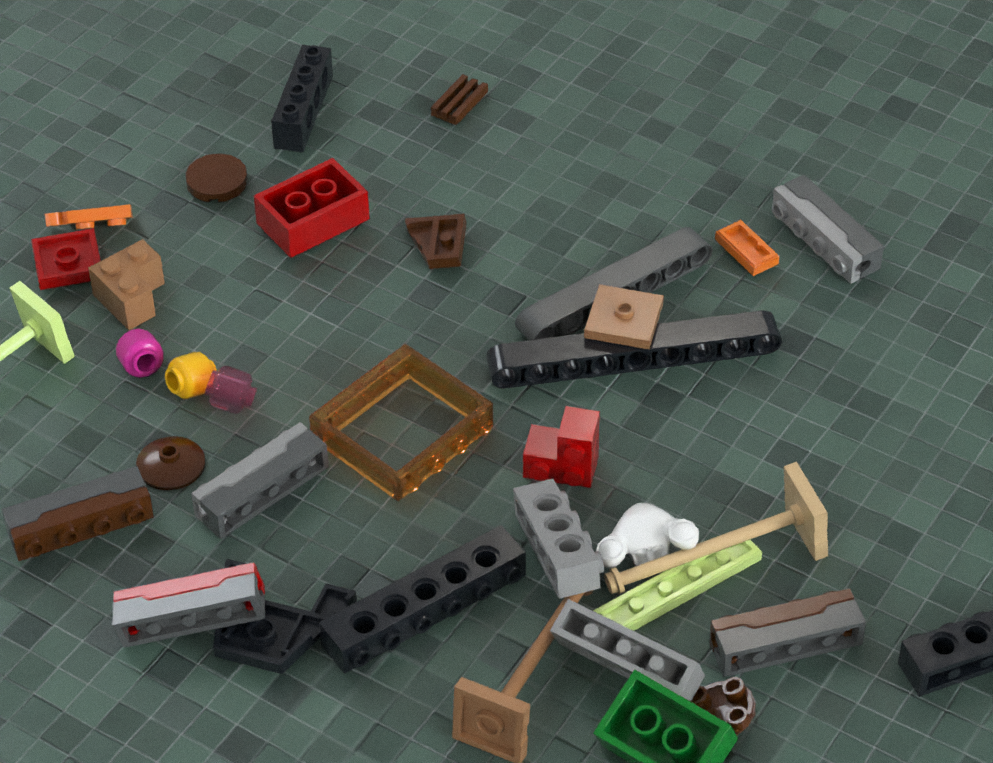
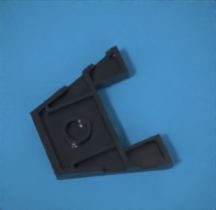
[213,559,357,674]

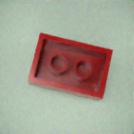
[254,158,370,258]

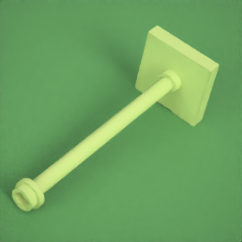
[0,281,75,364]

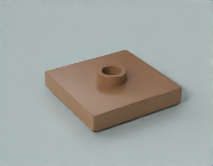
[584,284,664,349]

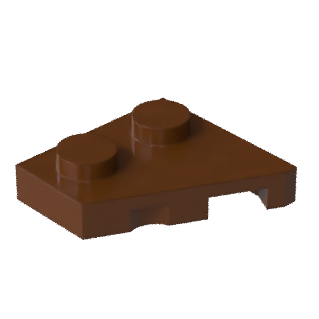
[405,214,467,269]

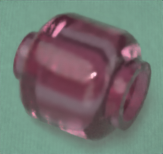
[205,365,257,414]

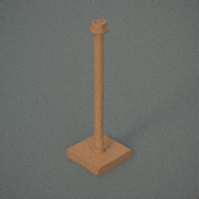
[452,590,594,763]

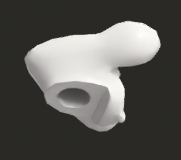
[596,503,699,568]

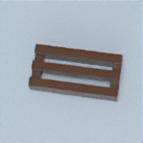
[431,74,488,125]

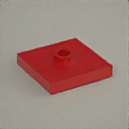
[31,228,101,290]

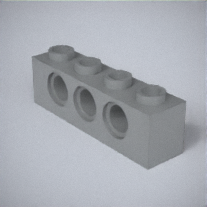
[513,479,604,599]
[550,599,705,702]

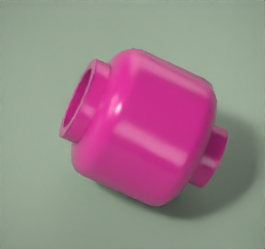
[116,329,164,378]

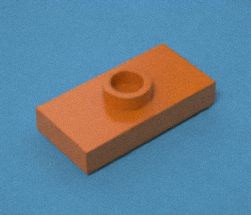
[715,220,780,276]

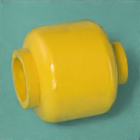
[165,352,217,399]

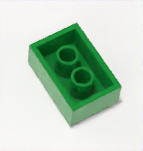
[593,669,738,763]

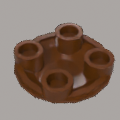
[691,677,756,735]

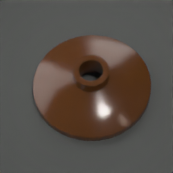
[136,436,205,490]

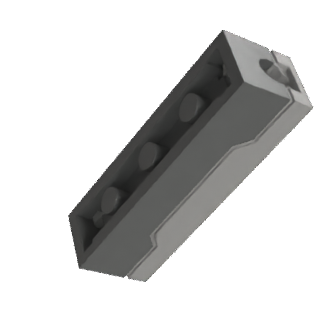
[772,174,884,284]
[191,422,329,539]

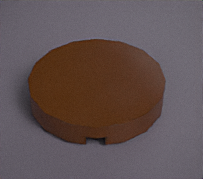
[185,153,247,202]

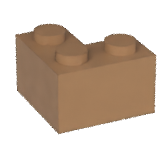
[88,239,165,330]

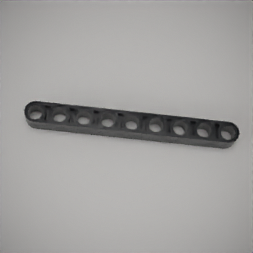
[486,310,782,388]

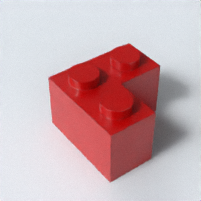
[523,406,600,488]

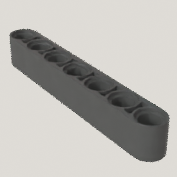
[515,227,713,340]

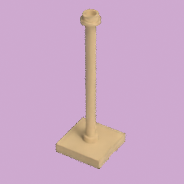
[604,462,828,594]

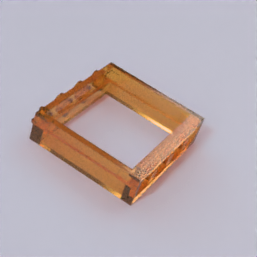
[309,344,493,502]

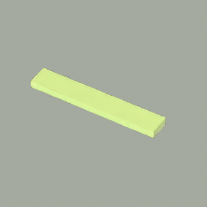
[593,540,762,631]

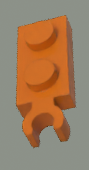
[45,204,133,230]

